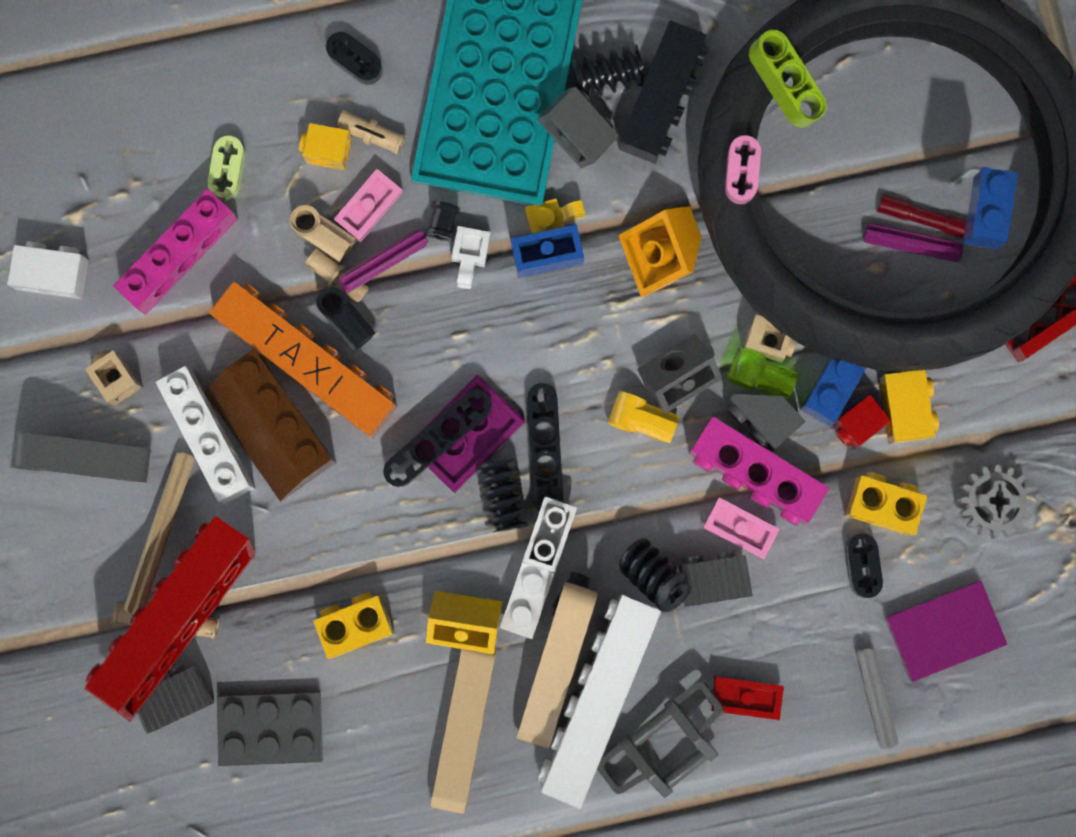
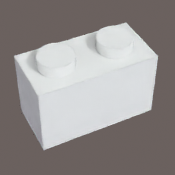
[7,242,89,299]

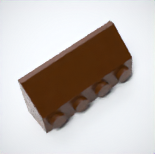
[204,349,336,502]

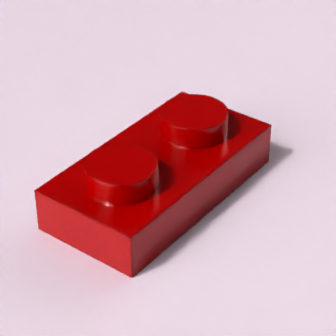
[710,676,784,721]

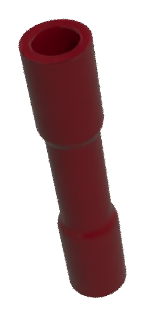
[877,193,967,239]

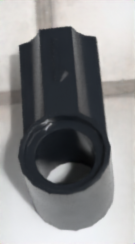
[316,287,376,352]

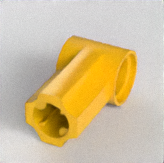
[607,391,680,444]

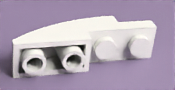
[500,497,577,640]

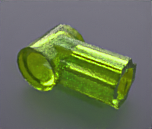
[726,347,799,401]

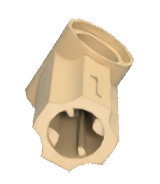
[290,205,356,263]

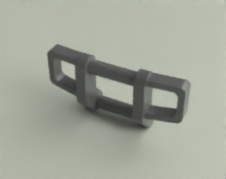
[597,681,724,798]

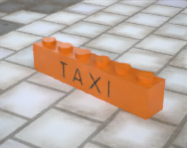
[209,281,397,439]

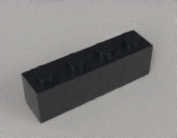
[619,20,709,164]

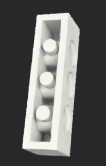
[155,366,255,504]

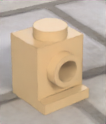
[742,315,797,362]
[85,350,143,406]

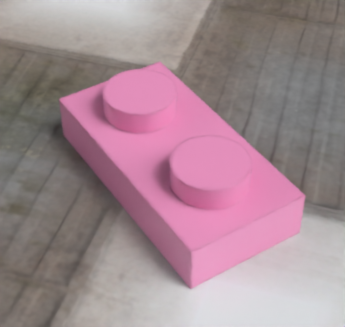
[334,169,403,243]
[703,497,780,560]

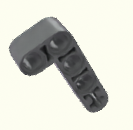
[10,432,151,483]

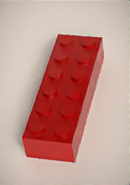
[84,516,256,723]

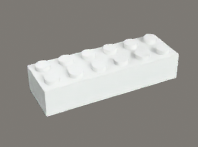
[537,595,661,809]

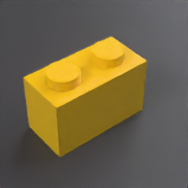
[879,370,939,445]
[426,591,503,654]

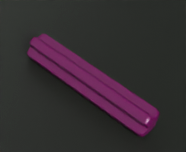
[863,224,963,262]
[338,229,428,293]

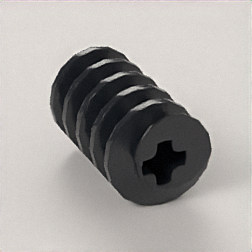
[572,44,644,99]
[476,459,529,533]
[619,538,691,612]

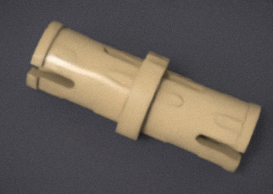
[336,110,406,155]

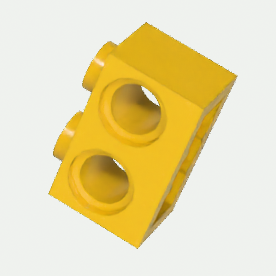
[845,472,927,536]
[313,592,395,660]

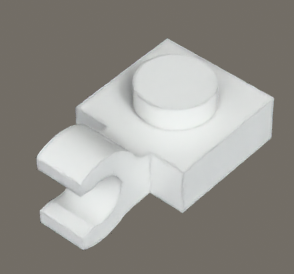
[451,226,491,290]

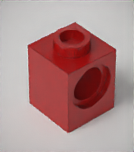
[834,395,891,449]

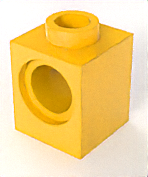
[299,123,352,170]

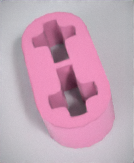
[725,135,761,204]

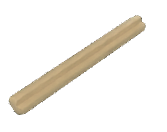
[124,452,194,615]

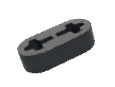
[326,32,383,85]
[845,534,883,598]

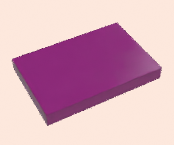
[415,374,526,494]
[885,581,1008,682]

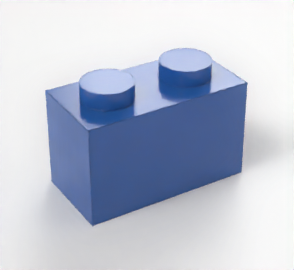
[963,167,1019,250]
[510,224,584,278]
[800,358,866,426]

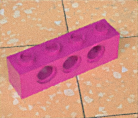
[113,188,238,315]
[689,416,830,526]

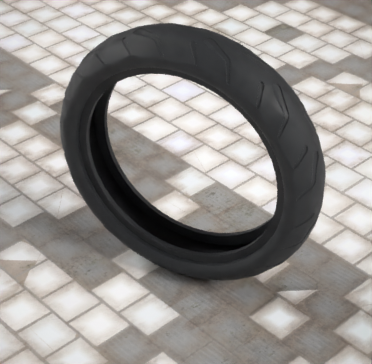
[698,0,1076,372]

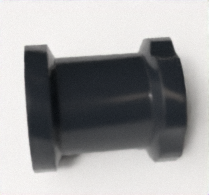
[424,201,460,242]

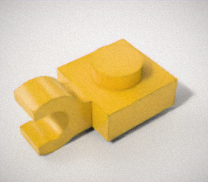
[524,198,586,234]

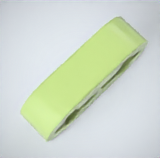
[208,136,246,201]

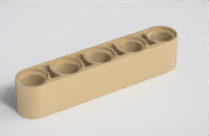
[516,582,598,749]
[430,647,497,814]

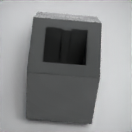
[726,394,806,452]

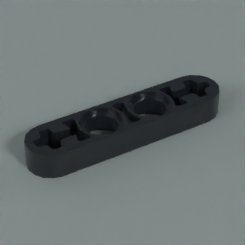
[527,383,564,512]
[383,389,492,488]

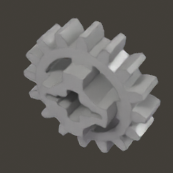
[957,464,1035,539]

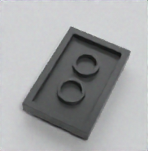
[217,692,323,766]

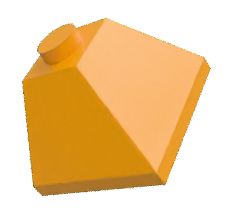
[618,206,702,297]

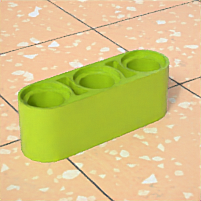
[749,30,827,128]

